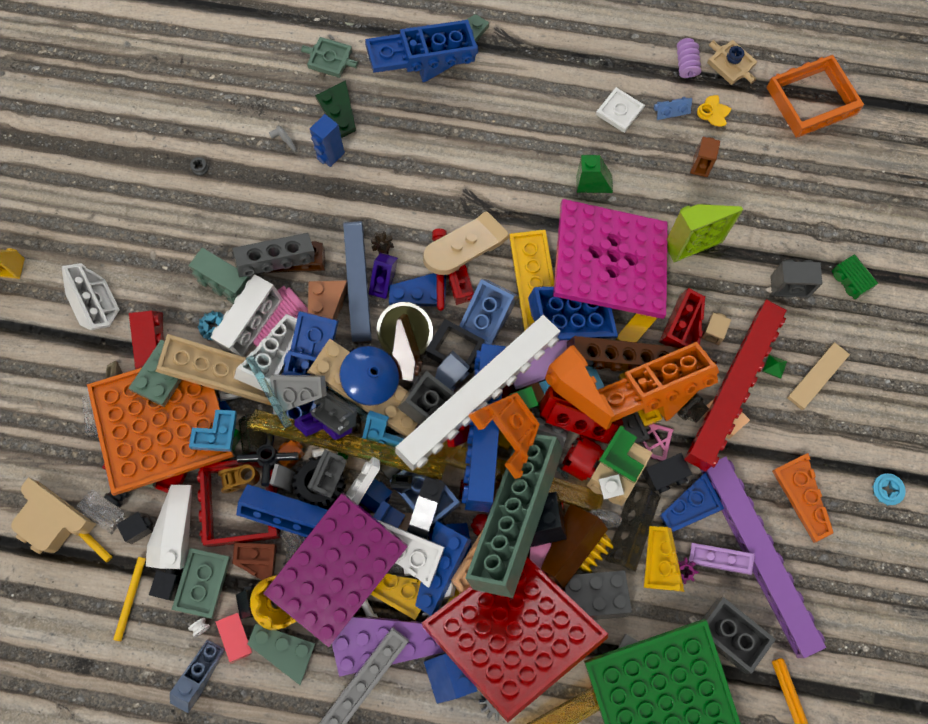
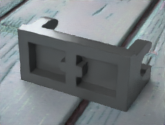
[311,390,357,435]
[308,449,348,499]

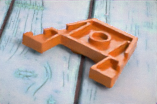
[468,392,540,479]

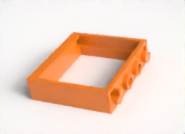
[766,55,864,138]

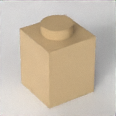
[701,312,731,345]

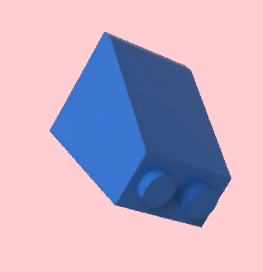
[424,654,477,704]

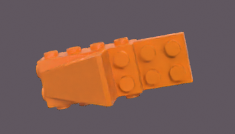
[598,342,719,422]

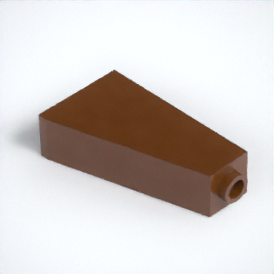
[541,504,608,588]

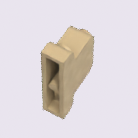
[11,477,96,554]

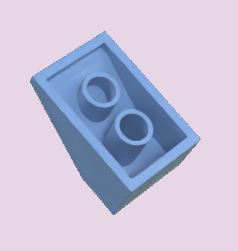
[459,279,519,345]

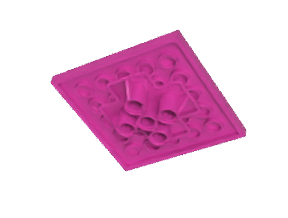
[553,199,668,319]

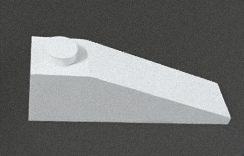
[146,485,192,569]

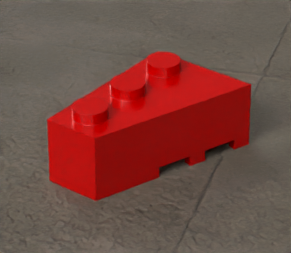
[659,288,705,348]
[129,311,164,369]

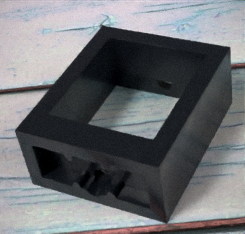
[426,319,485,373]

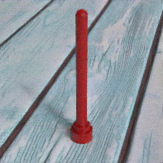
[432,228,447,311]

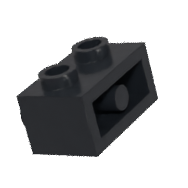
[642,452,692,494]

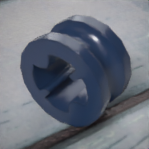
[726,46,745,64]

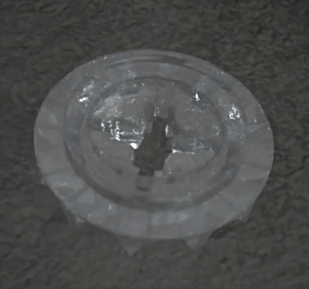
[591,509,622,528]

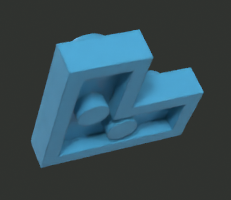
[189,410,237,452]
[360,411,404,458]

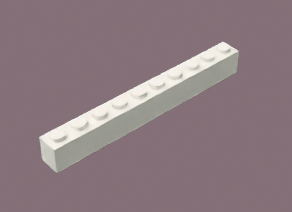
[395,315,560,471]

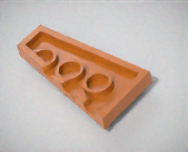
[772,453,834,543]

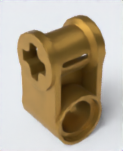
[218,465,260,493]

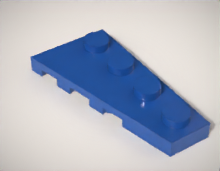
[415,521,472,616]

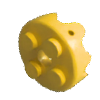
[250,575,297,630]

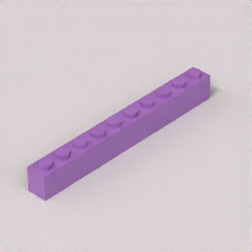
[700,457,826,658]

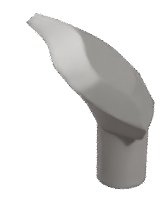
[269,125,296,152]

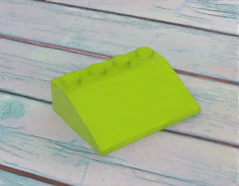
[666,204,743,263]

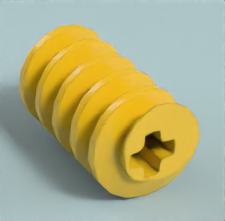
[579,534,614,573]

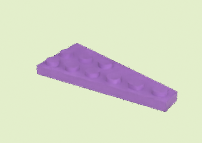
[332,616,444,677]

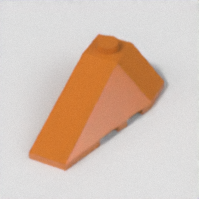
[545,345,615,430]

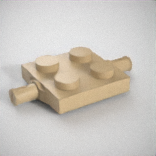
[707,40,757,85]

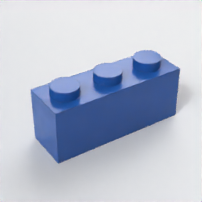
[309,114,345,167]

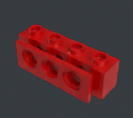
[539,386,623,444]

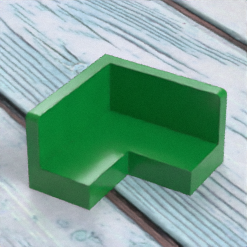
[598,425,644,483]

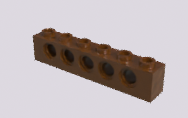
[567,336,681,371]

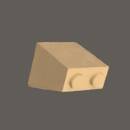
[586,442,652,506]

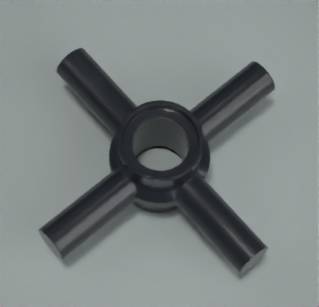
[237,429,299,487]

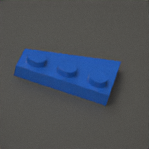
[389,273,446,307]

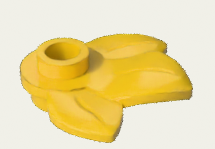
[697,95,731,127]

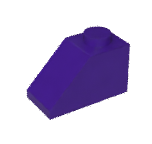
[369,253,398,299]

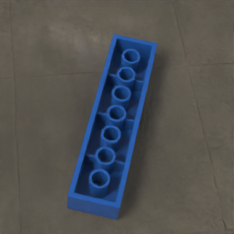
[461,344,506,512]

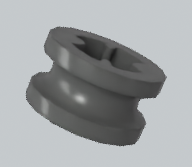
[190,157,208,176]

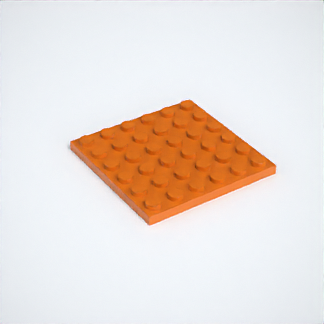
[87,368,234,496]

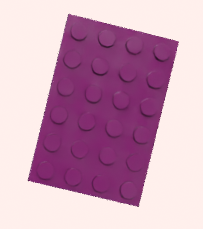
[263,493,408,647]

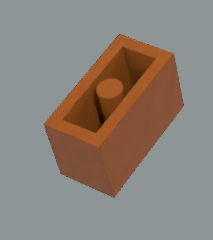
[690,137,720,177]

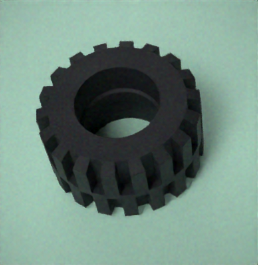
[292,456,346,509]

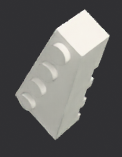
[234,314,297,394]

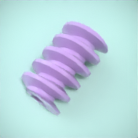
[677,38,701,78]

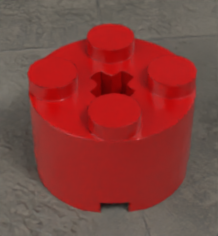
[561,435,604,481]

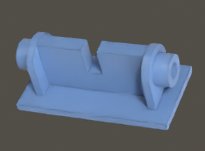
[654,97,692,120]

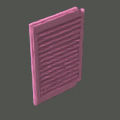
[253,286,308,347]

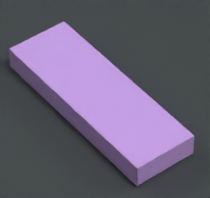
[689,543,755,575]

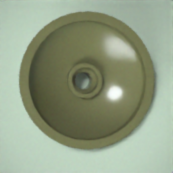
[377,302,434,355]

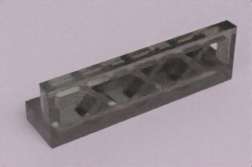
[606,486,661,572]

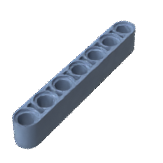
[343,221,372,342]

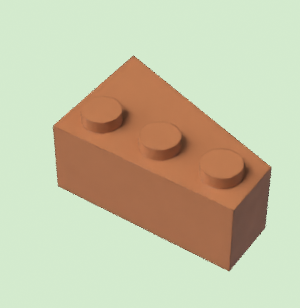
[308,281,348,320]

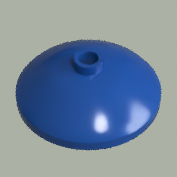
[339,346,399,406]

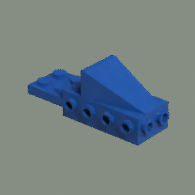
[365,20,478,82]
[271,311,339,438]

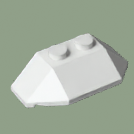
[62,263,120,330]

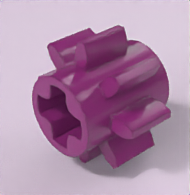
[678,557,699,584]

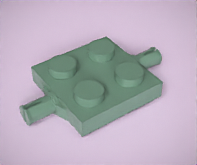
[301,37,358,78]

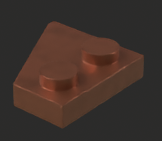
[232,543,277,580]

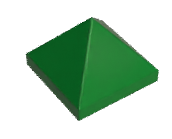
[762,354,787,379]

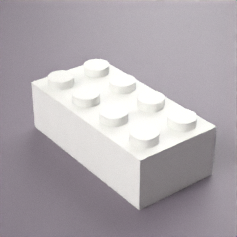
[210,274,283,357]

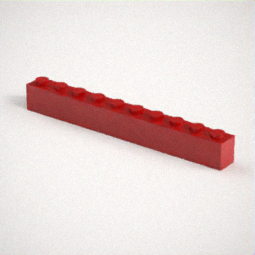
[684,299,787,472]

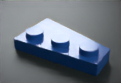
[660,472,724,532]

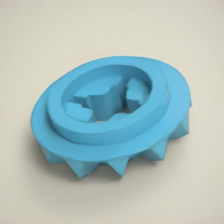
[198,311,224,340]
[872,474,906,506]

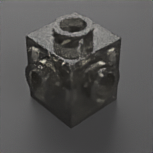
[677,393,709,423]

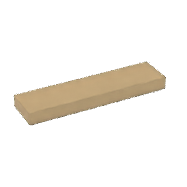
[787,342,850,410]

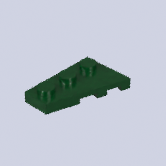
[315,80,356,138]

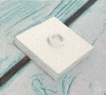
[596,87,645,133]

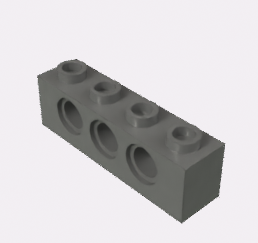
[232,233,314,277]

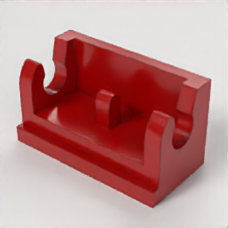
[447,264,474,305]

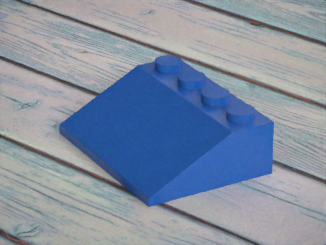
[528,286,618,341]

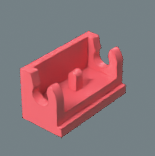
[216,613,252,664]

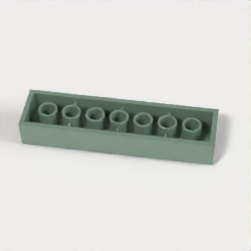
[465,434,563,598]

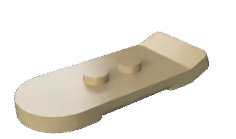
[423,212,509,275]

